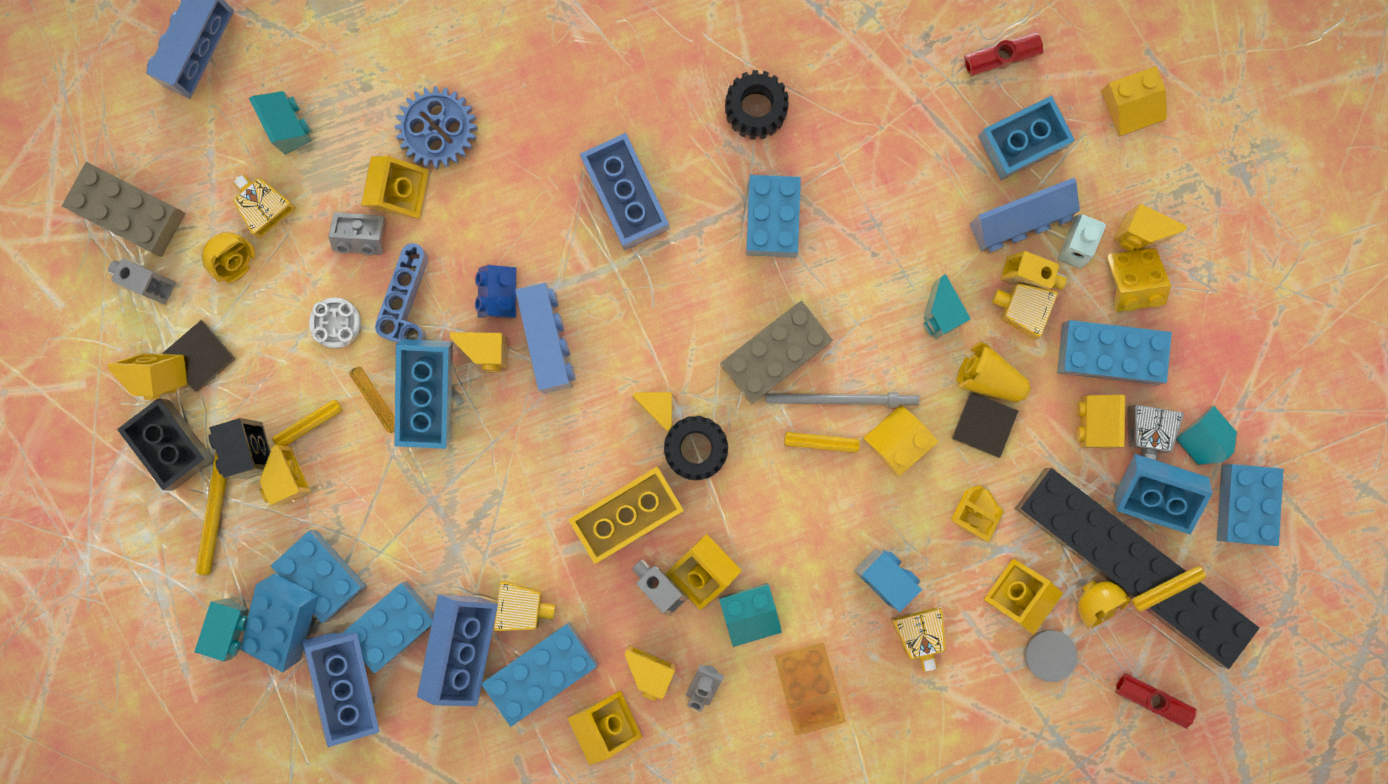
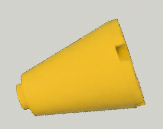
[956,341,1031,403]

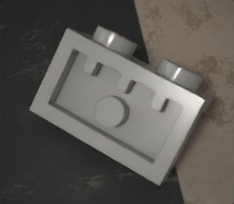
[328,212,385,255]

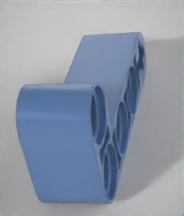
[375,243,428,343]

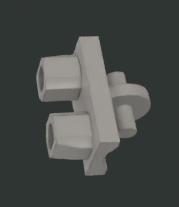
[686,665,724,712]

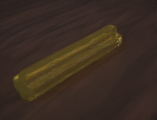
[349,366,395,434]

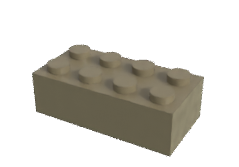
[62,162,185,257]
[720,300,833,405]

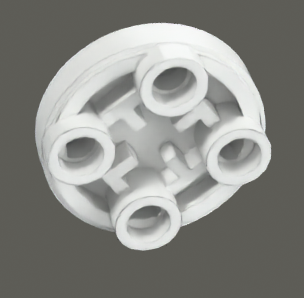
[309,298,361,349]

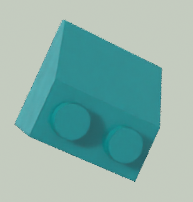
[249,91,312,155]
[923,274,971,339]
[719,583,782,647]
[194,598,248,661]

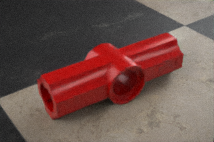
[964,32,1044,77]
[1115,673,1197,729]

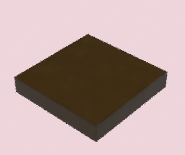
[163,320,236,392]
[951,391,1018,458]

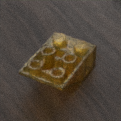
[774,643,846,736]

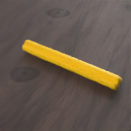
[195,452,227,576]

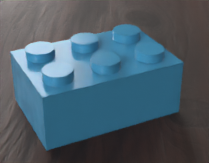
[978,95,1075,180]
[746,175,801,257]
[1114,454,1213,535]
[1217,464,1284,546]
[271,530,367,623]
[854,549,922,612]
[240,573,318,673]
[342,581,434,674]

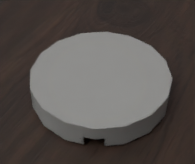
[1025,630,1077,682]

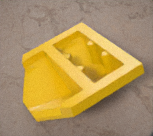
[951,485,1004,543]

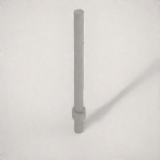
[766,392,919,408]

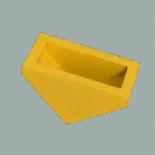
[632,392,672,432]

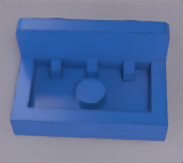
[475,265,516,319]

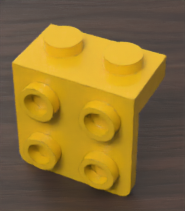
[1107,248,1171,312]

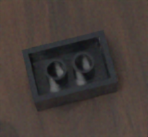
[117,398,214,491]
[208,418,271,479]

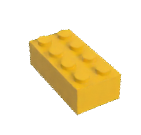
[569,466,684,564]

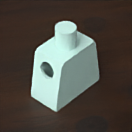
[1057,214,1106,269]

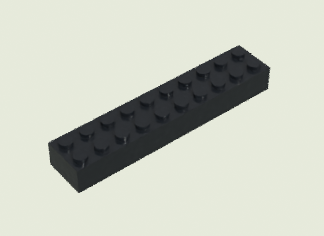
[1014,468,1260,669]

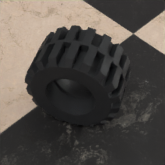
[725,70,789,140]
[664,416,728,481]

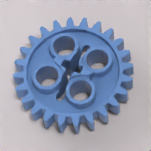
[395,86,478,169]

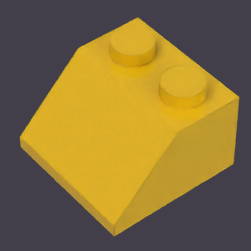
[1101,66,1167,137]
[361,155,429,219]
[1113,203,1187,251]
[450,332,508,373]
[107,353,187,400]
[1076,395,1125,449]
[863,405,939,476]
[259,445,311,505]
[665,534,742,610]
[984,558,1064,635]
[624,645,676,701]
[567,690,643,765]

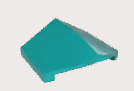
[1176,406,1237,465]

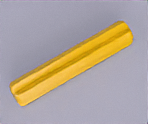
[272,400,343,446]
[784,432,860,453]
[1132,566,1207,612]

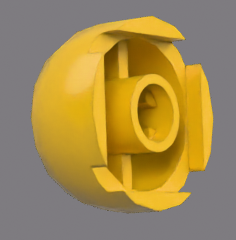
[201,232,255,283]
[1077,580,1132,629]

